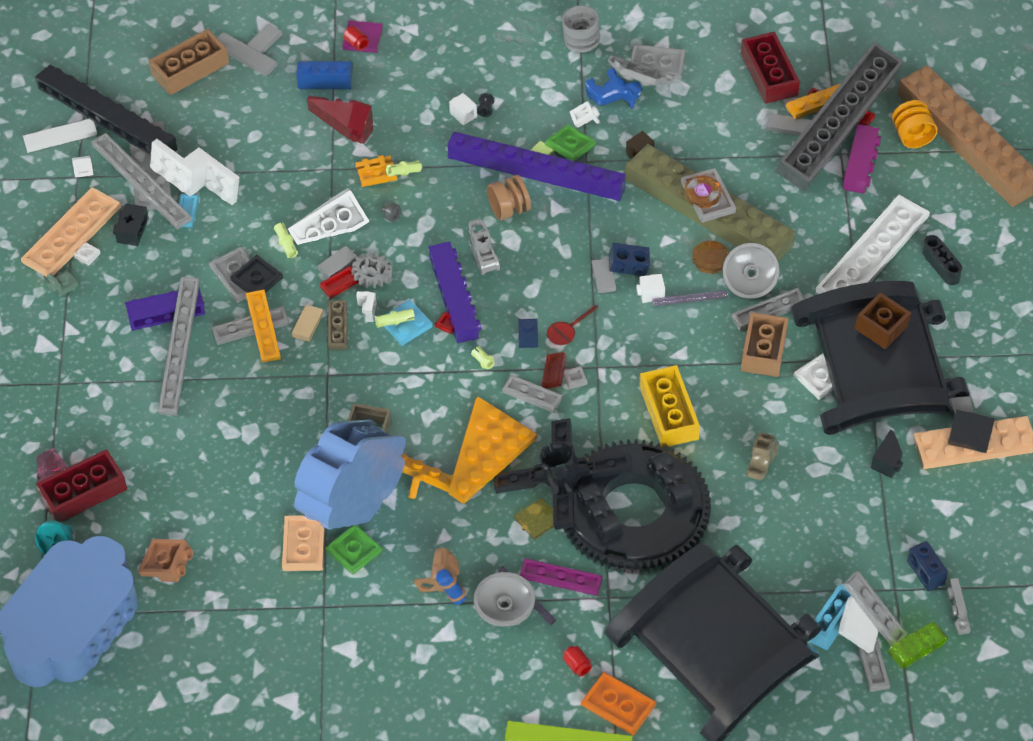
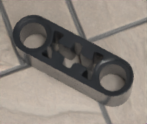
[922,235,962,285]

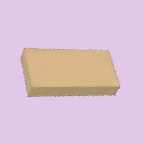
[292,305,324,342]

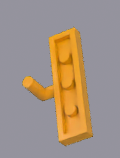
[402,453,453,499]

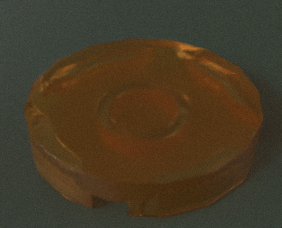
[692,241,729,274]

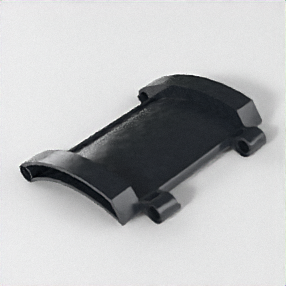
[791,281,970,435]
[604,542,822,741]

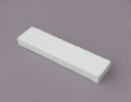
[23,119,97,153]

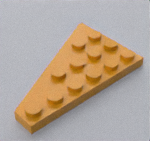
[448,397,537,504]

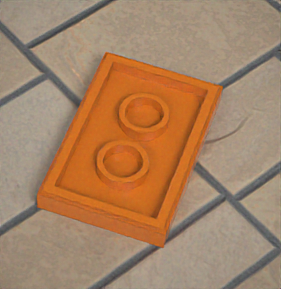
[581,672,656,736]

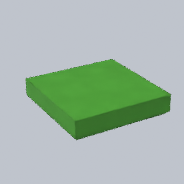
[545,124,596,161]
[326,525,382,575]

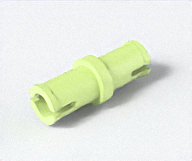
[386,161,422,176]
[274,223,298,258]
[375,308,415,328]

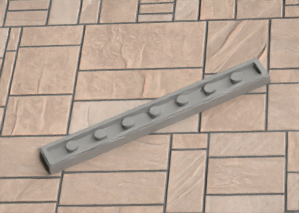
[92,133,192,230]
[158,277,200,416]

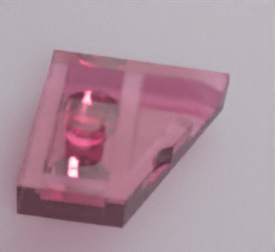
[37,448,67,495]

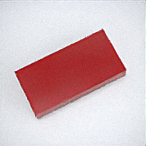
[319,266,359,299]

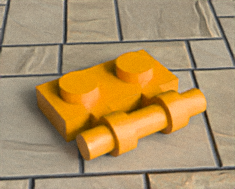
[355,155,397,187]

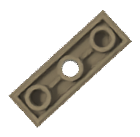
[328,300,348,350]

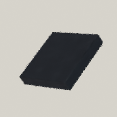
[230,255,283,293]
[948,409,995,453]

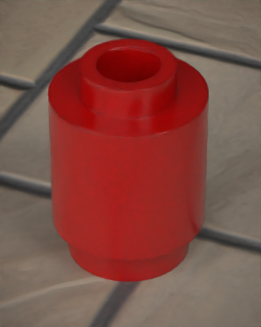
[344,26,369,50]
[563,646,592,677]

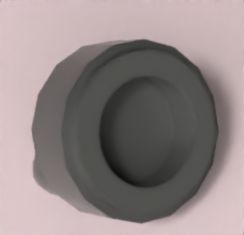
[381,203,401,222]

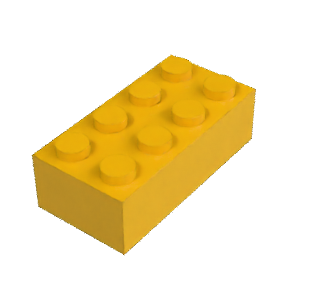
[640,365,700,448]

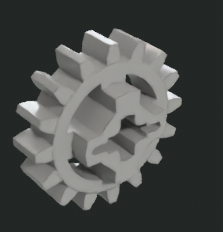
[352,252,392,288]

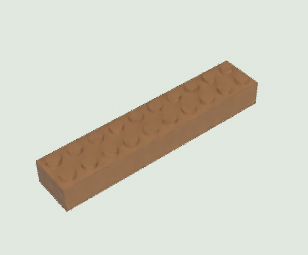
[898,65,1033,207]

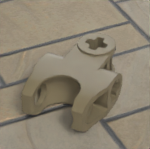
[746,433,779,480]

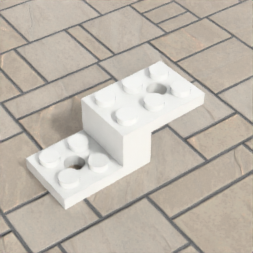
[150,139,240,205]

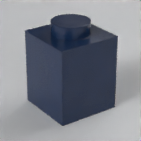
[518,318,538,348]

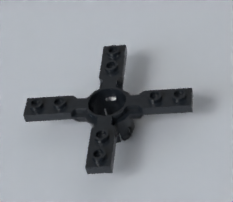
[494,418,632,530]

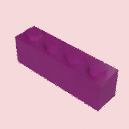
[843,124,882,194]

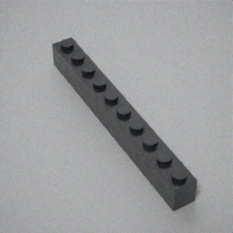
[35,65,178,155]

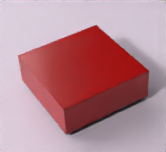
[435,312,454,334]

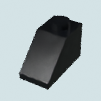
[871,430,903,478]

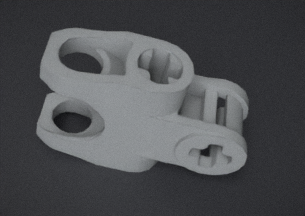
[468,219,500,275]

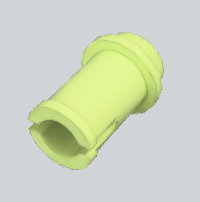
[471,346,495,369]

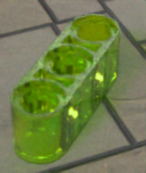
[888,622,948,669]

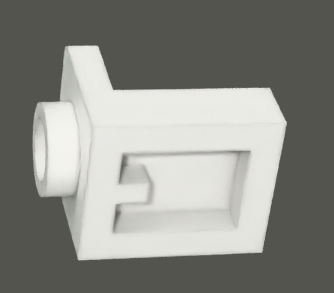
[570,101,600,128]
[356,291,377,322]

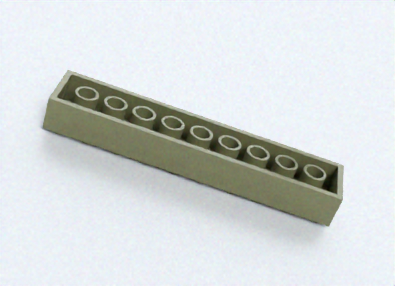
[625,144,795,262]

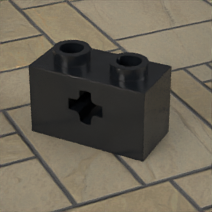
[113,203,149,246]

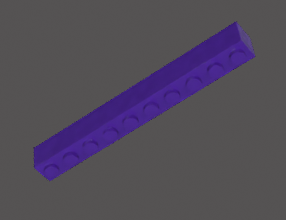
[447,131,626,201]

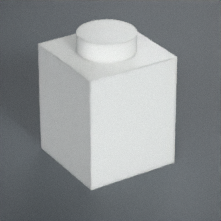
[449,93,477,126]
[636,274,665,303]

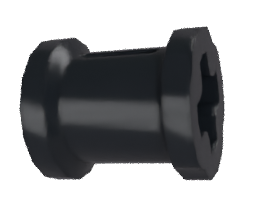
[477,93,495,117]

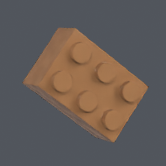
[741,312,789,377]

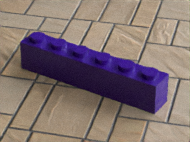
[428,241,481,343]

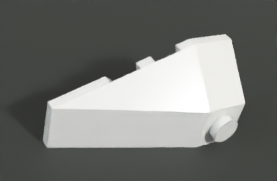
[288,188,369,245]

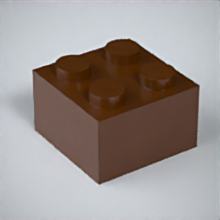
[854,292,911,349]

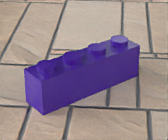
[125,288,205,331]

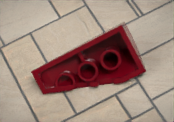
[307,96,374,144]

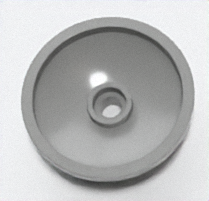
[723,243,779,299]
[474,572,535,627]

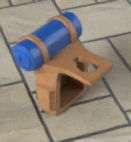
[414,548,467,605]

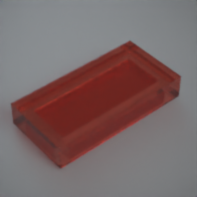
[542,352,567,389]

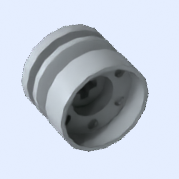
[562,5,601,53]

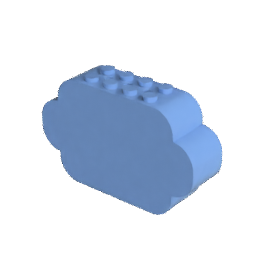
[294,420,406,529]
[0,536,139,687]

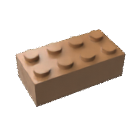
[148,29,229,95]

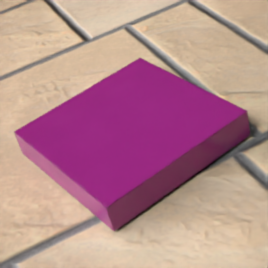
[342,20,383,53]

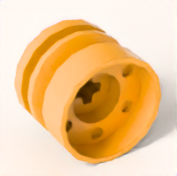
[891,100,938,148]

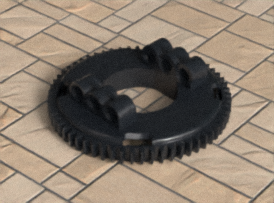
[563,439,711,573]

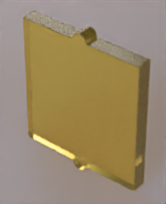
[514,498,554,540]

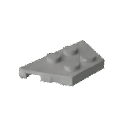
[608,54,675,86]

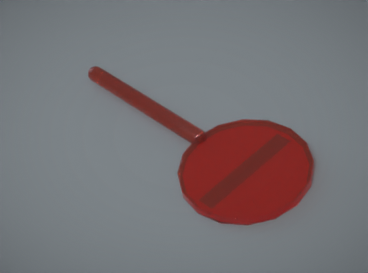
[547,305,598,345]

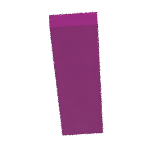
[520,558,603,596]

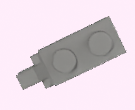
[947,578,971,635]

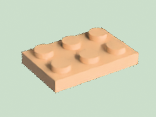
[282,516,325,571]

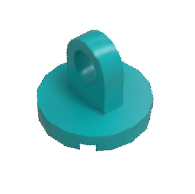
[35,520,73,555]

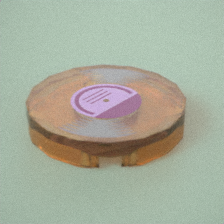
[684,175,722,208]

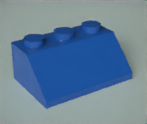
[297,61,353,89]

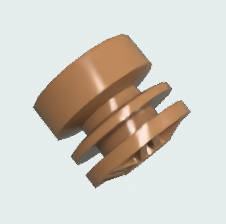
[487,175,531,221]

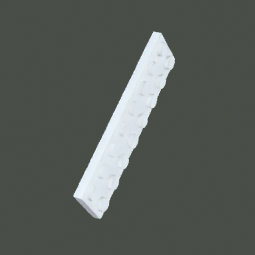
[816,195,930,294]

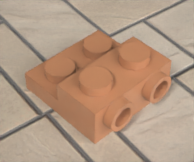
[138,539,193,582]

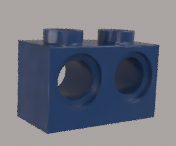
[609,242,650,276]
[907,541,948,592]

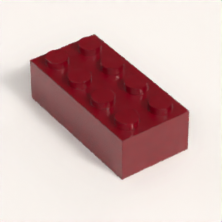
[741,31,800,104]
[36,449,128,522]

